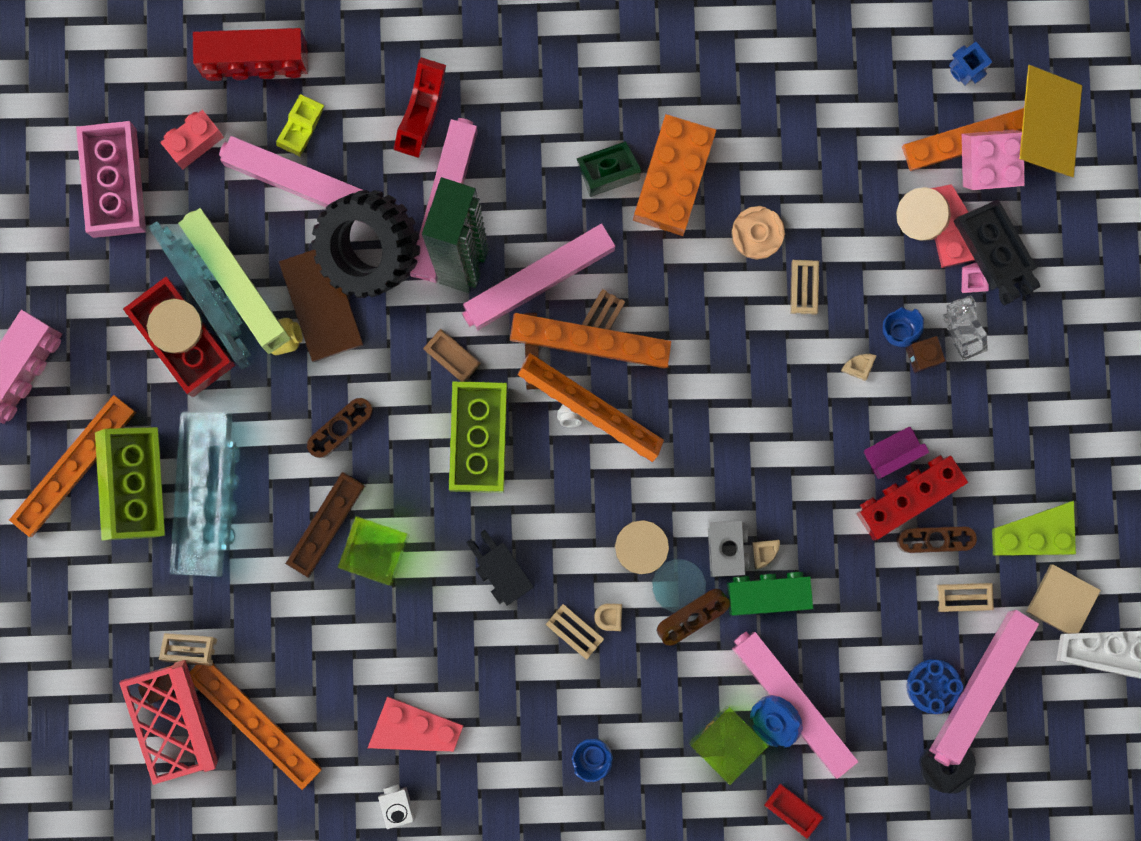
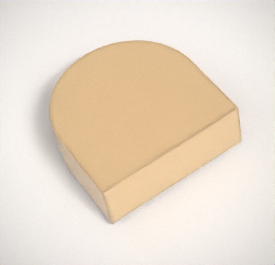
[594,604,622,631]

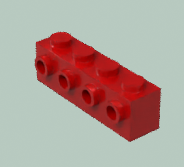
[856,455,968,541]

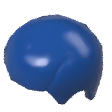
[883,307,924,347]
[571,738,613,782]

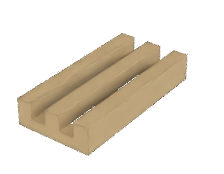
[790,260,819,315]
[937,583,994,612]
[545,604,604,660]
[159,633,217,666]

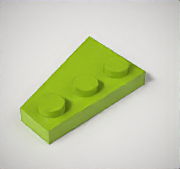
[992,501,1076,556]

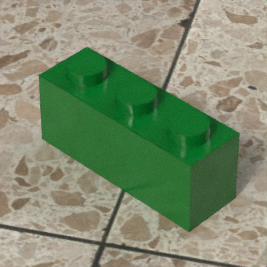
[727,572,813,616]

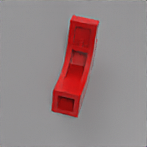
[394,57,446,158]

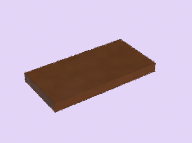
[279,250,364,362]

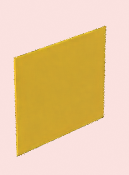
[1019,65,1082,177]

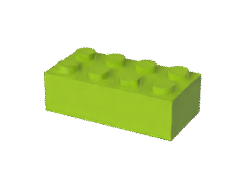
[449,381,507,493]
[95,427,165,541]

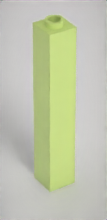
[178,208,291,354]

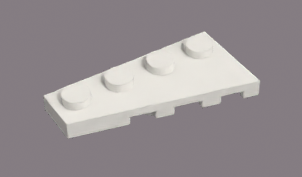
[1056,631,1141,679]

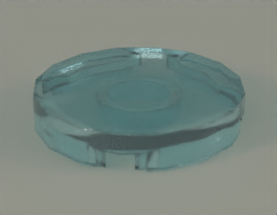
[652,559,706,612]

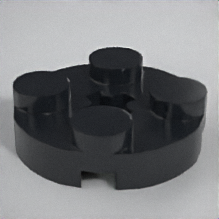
[919,742,976,794]

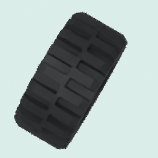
[311,190,420,298]

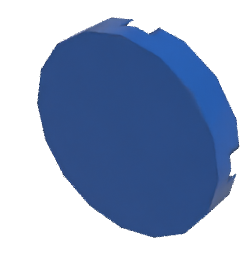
[750,695,803,748]

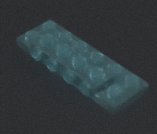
[149,221,251,370]
[170,413,240,577]

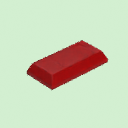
[764,783,824,839]

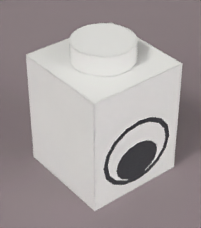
[378,784,415,829]

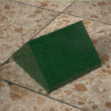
[576,141,641,197]

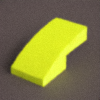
[276,94,324,157]

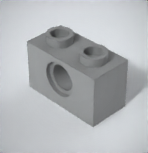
[707,521,749,577]

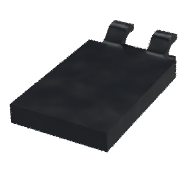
[954,199,1041,306]

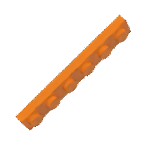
[902,108,1024,171]
[510,313,671,368]
[518,353,664,462]
[9,395,136,537]
[190,657,322,790]

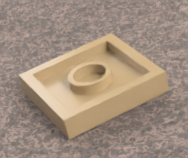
[1026,565,1101,634]

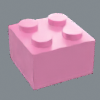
[962,130,1024,190]

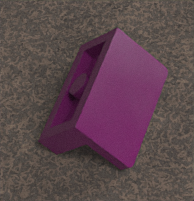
[864,427,930,479]

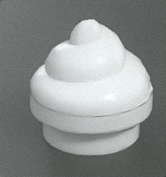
[557,404,583,428]

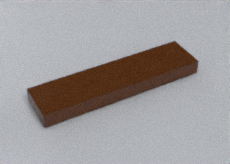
[285,472,366,578]

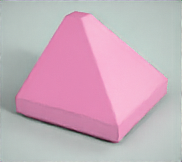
[961,263,989,293]

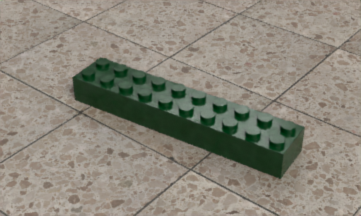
[422,177,489,294]

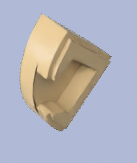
[841,354,876,381]
[752,540,780,569]

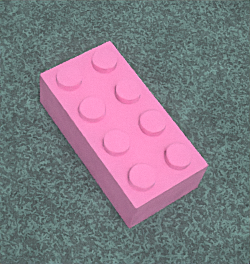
[76,121,146,238]
[0,310,62,424]

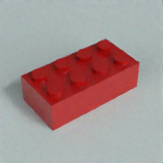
[193,28,308,81]
[123,277,236,397]

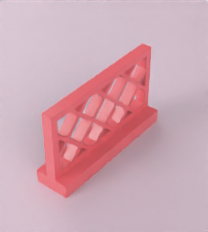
[119,660,218,785]

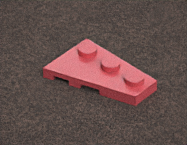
[930,184,975,268]
[368,696,464,752]

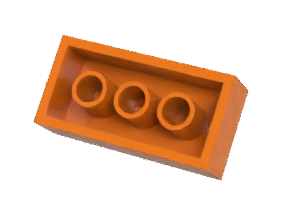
[633,114,716,236]

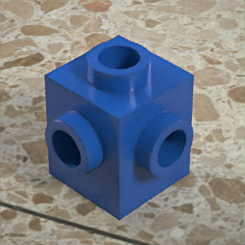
[949,42,992,86]

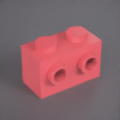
[160,109,224,170]

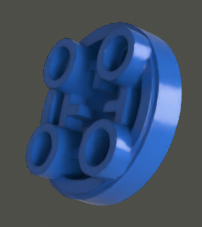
[906,659,963,714]

